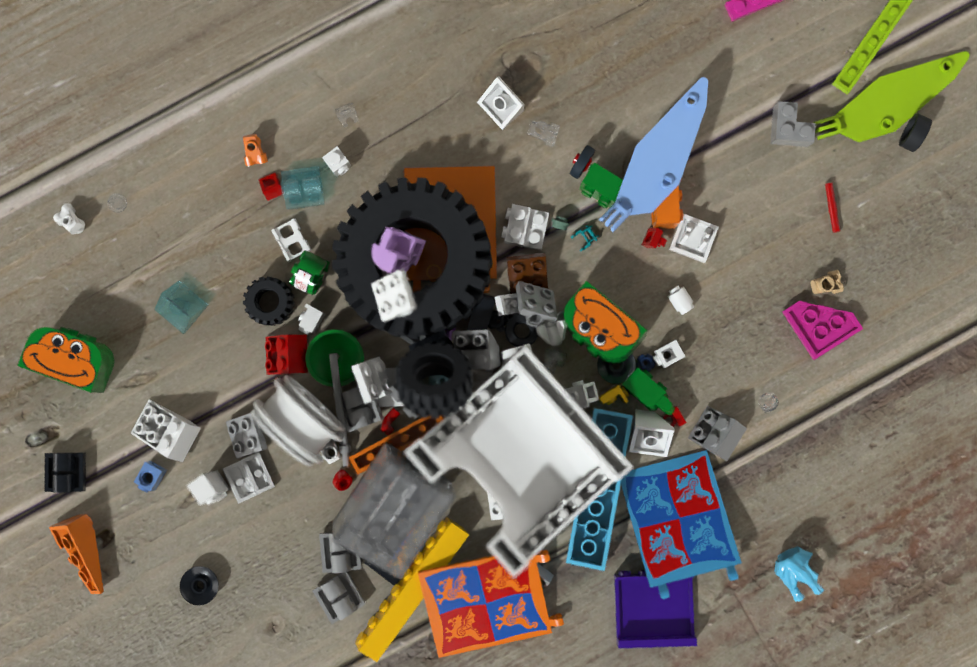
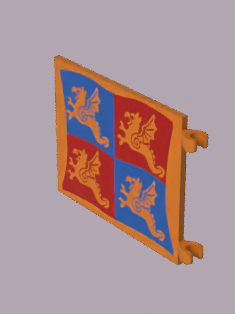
[418,550,564,658]

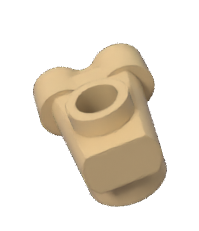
[810,270,844,294]

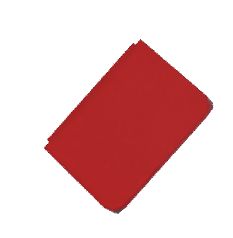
[258,172,284,200]

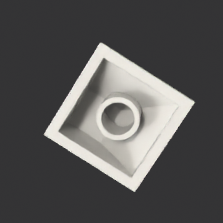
[629,409,674,457]

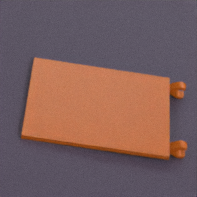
[404,166,497,293]

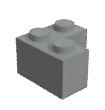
[770,101,816,147]

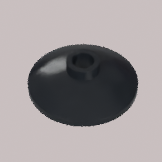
[597,354,636,384]
[180,566,219,606]

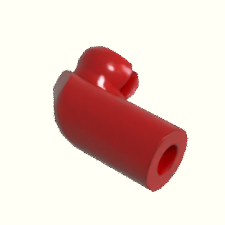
[380,407,400,436]

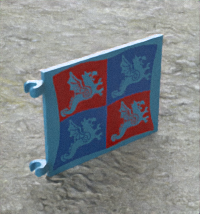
[621,450,742,599]

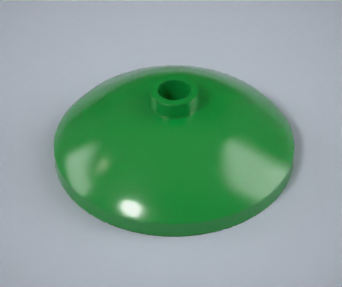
[306,329,364,387]

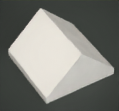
[477,76,525,130]

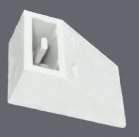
[131,400,201,462]

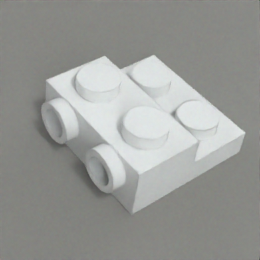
[502,204,549,251]
[351,357,392,404]

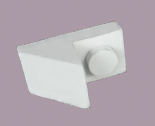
[495,293,519,316]

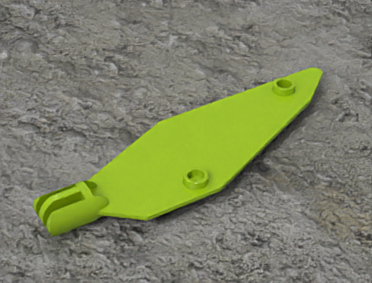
[813,51,970,142]

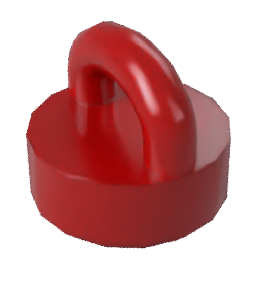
[333,469,353,491]

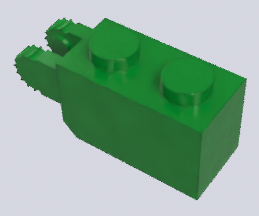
[622,368,675,415]

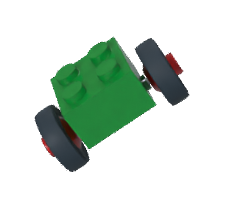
[570,145,623,209]

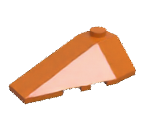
[49,514,104,594]

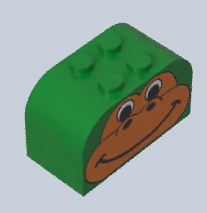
[564,281,647,364]
[17,327,114,393]

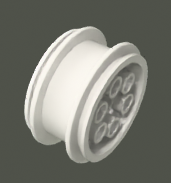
[251,375,346,467]

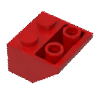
[265,334,308,375]

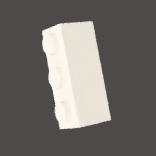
[187,470,230,505]

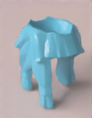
[774,546,824,602]

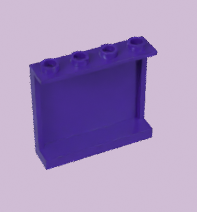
[614,570,697,648]

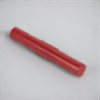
[825,183,840,233]

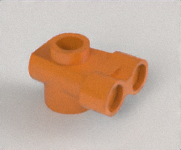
[243,134,268,166]

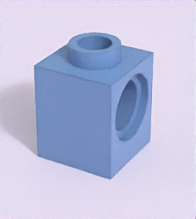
[134,461,167,492]

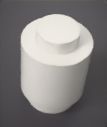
[667,285,694,315]

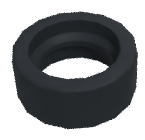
[899,113,932,152]

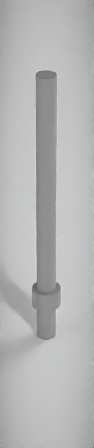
[329,353,351,468]

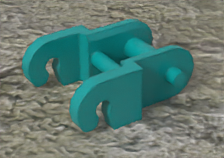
[571,225,599,252]

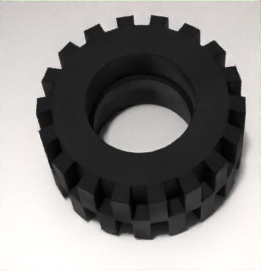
[243,276,295,326]

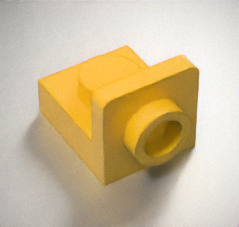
[599,385,629,405]

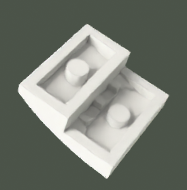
[222,452,275,504]

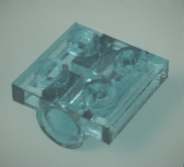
[281,166,325,210]

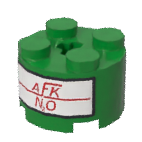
[289,250,330,295]

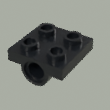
[44,452,86,493]

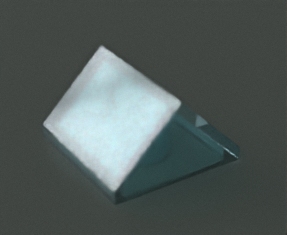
[154,281,208,334]

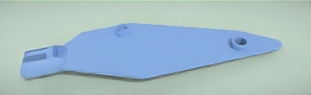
[599,77,708,232]

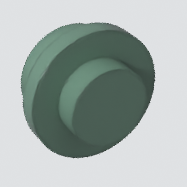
[551,216,570,230]

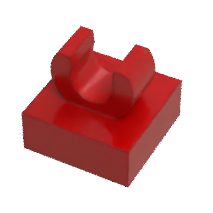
[641,228,667,248]
[662,406,686,427]

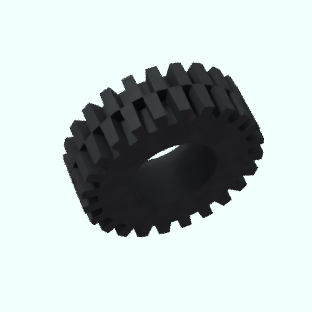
[332,177,492,339]

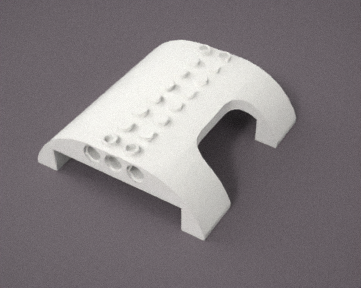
[404,346,633,578]

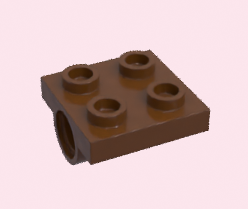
[507,253,548,294]

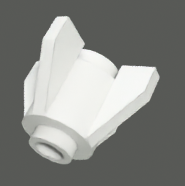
[536,311,567,346]

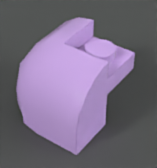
[372,227,426,274]

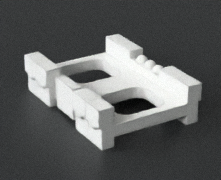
[272,218,312,262]

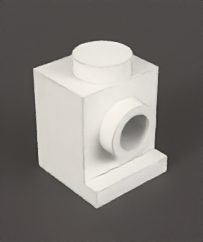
[298,304,326,335]
[653,340,685,368]

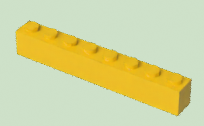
[355,517,469,662]

